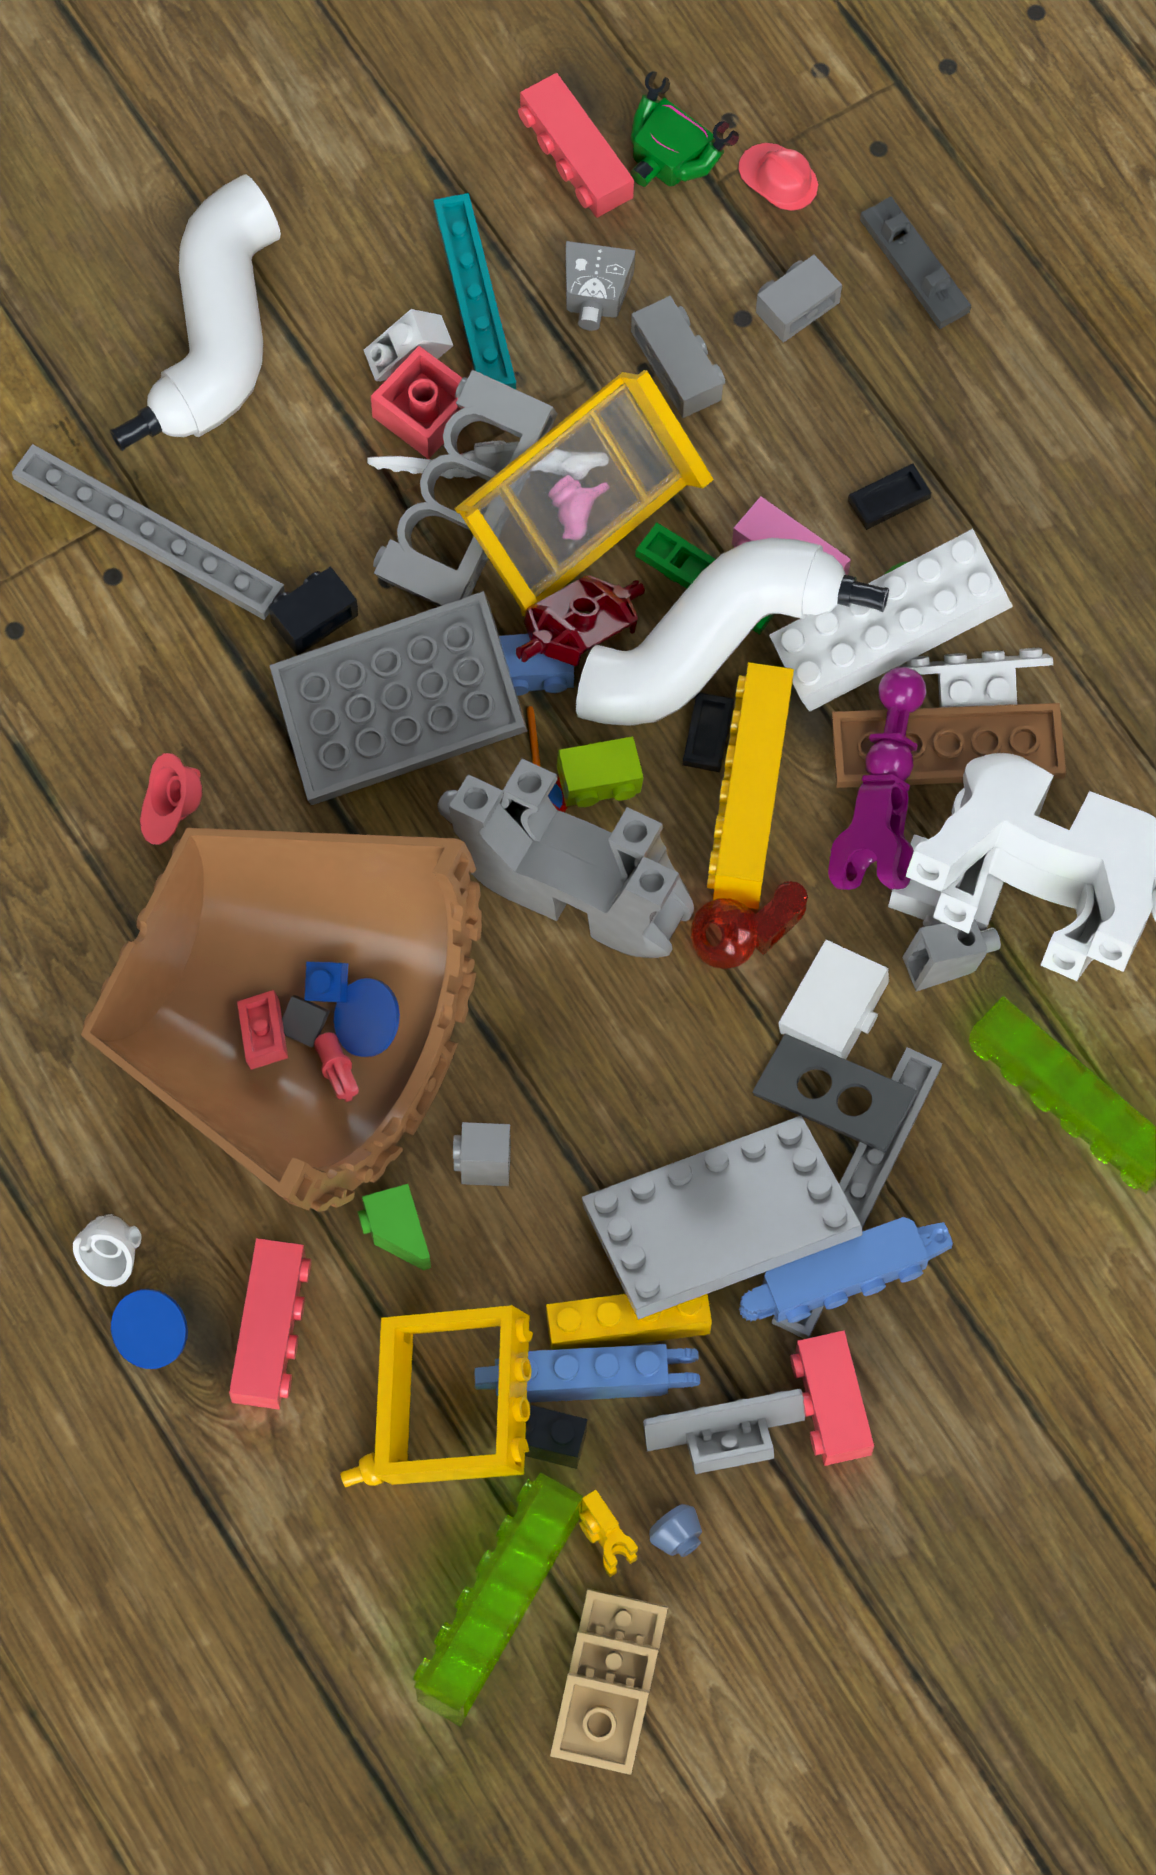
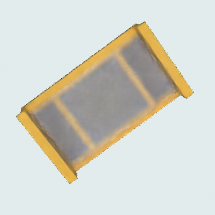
[454,370,714,616]

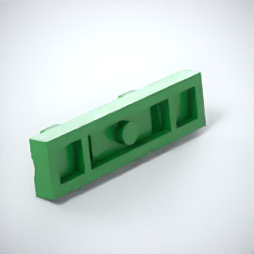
[635,522,775,635]

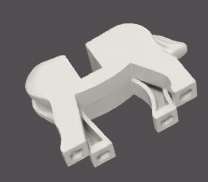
[906,753,1156,981]

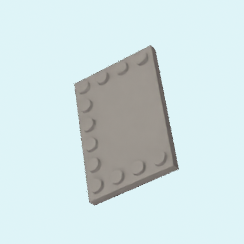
[269,591,528,805]
[581,1115,863,1320]

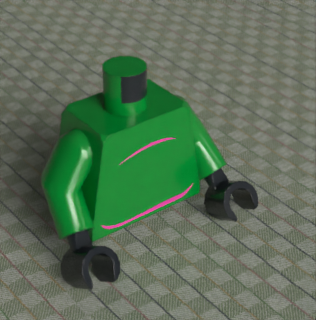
[630,71,739,187]

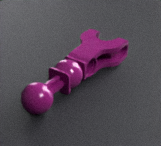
[828,666,926,890]

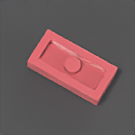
[237,990,288,1070]

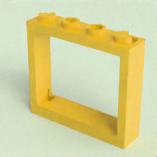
[374,1305,533,1485]

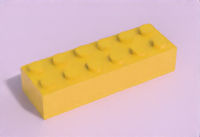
[707,662,794,909]

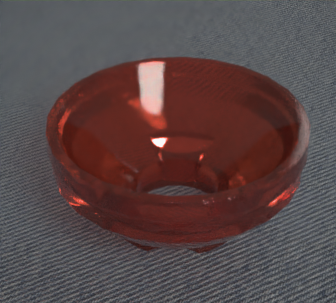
[691,898,758,969]

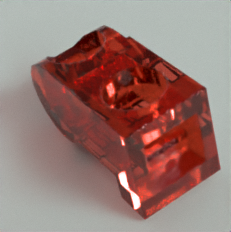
[736,881,808,955]

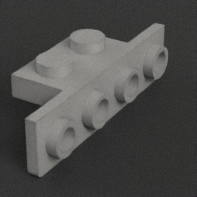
[643,1389,805,1474]

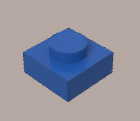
[305,962,349,1003]

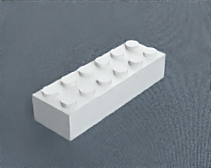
[769,529,1013,712]

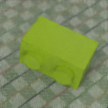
[556,736,644,807]

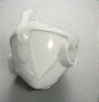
[73,1214,141,1287]

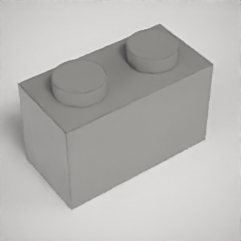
[756,255,842,343]
[453,1122,511,1186]

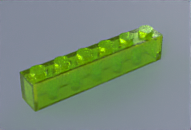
[968,996,1156,1194]

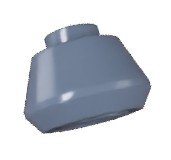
[649,1504,702,1557]

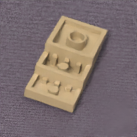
[550,1588,669,1775]

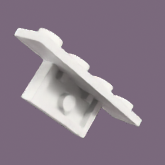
[898,648,1053,708]

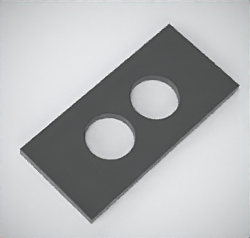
[752,1034,918,1153]

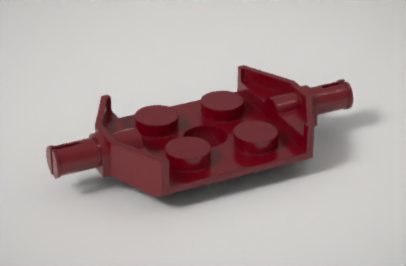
[516,575,645,666]

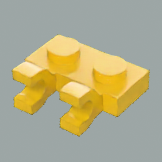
[579,1490,638,1577]

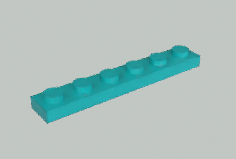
[433,193,516,389]

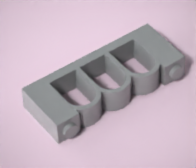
[373,370,558,607]

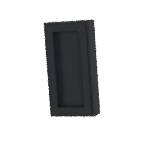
[848,463,932,530]
[682,692,734,773]

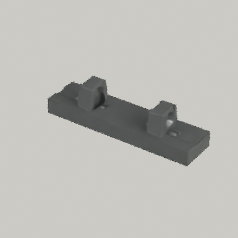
[860,196,971,329]

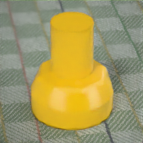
[340,1452,384,1487]

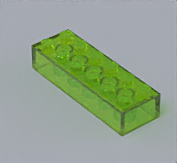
[413,1472,583,1727]

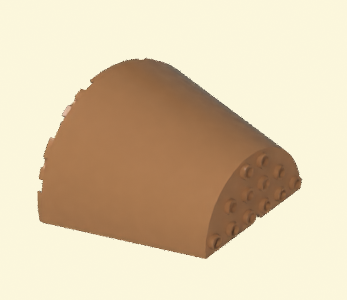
[81,828,482,1212]

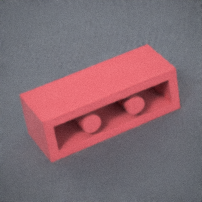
[790,1330,874,1466]

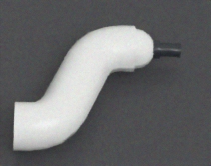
[110,174,281,451]
[576,538,889,726]

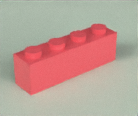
[518,73,634,218]
[229,1238,311,1410]

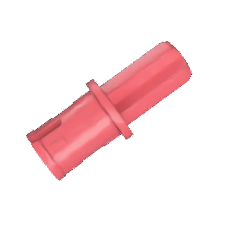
[314,1032,359,1102]

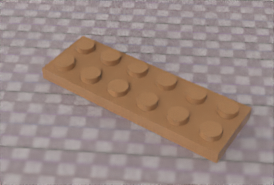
[831,703,1066,788]

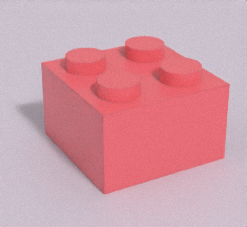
[371,346,462,459]

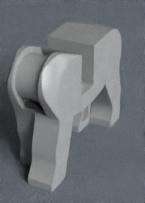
[438,758,694,958]

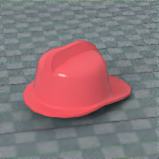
[738,143,818,211]
[140,753,202,845]

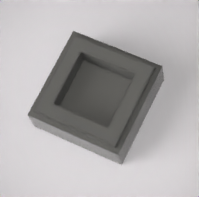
[282,995,330,1047]

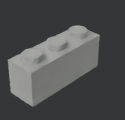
[631,296,725,418]

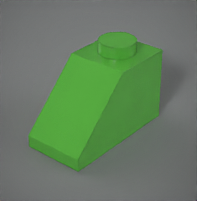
[357,1184,431,1270]

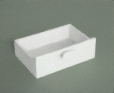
[888,834,1004,931]
[779,940,889,1060]

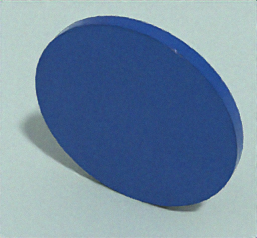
[334,978,400,1057]
[111,1289,188,1369]

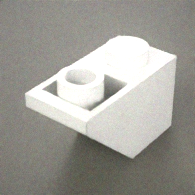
[364,309,453,382]

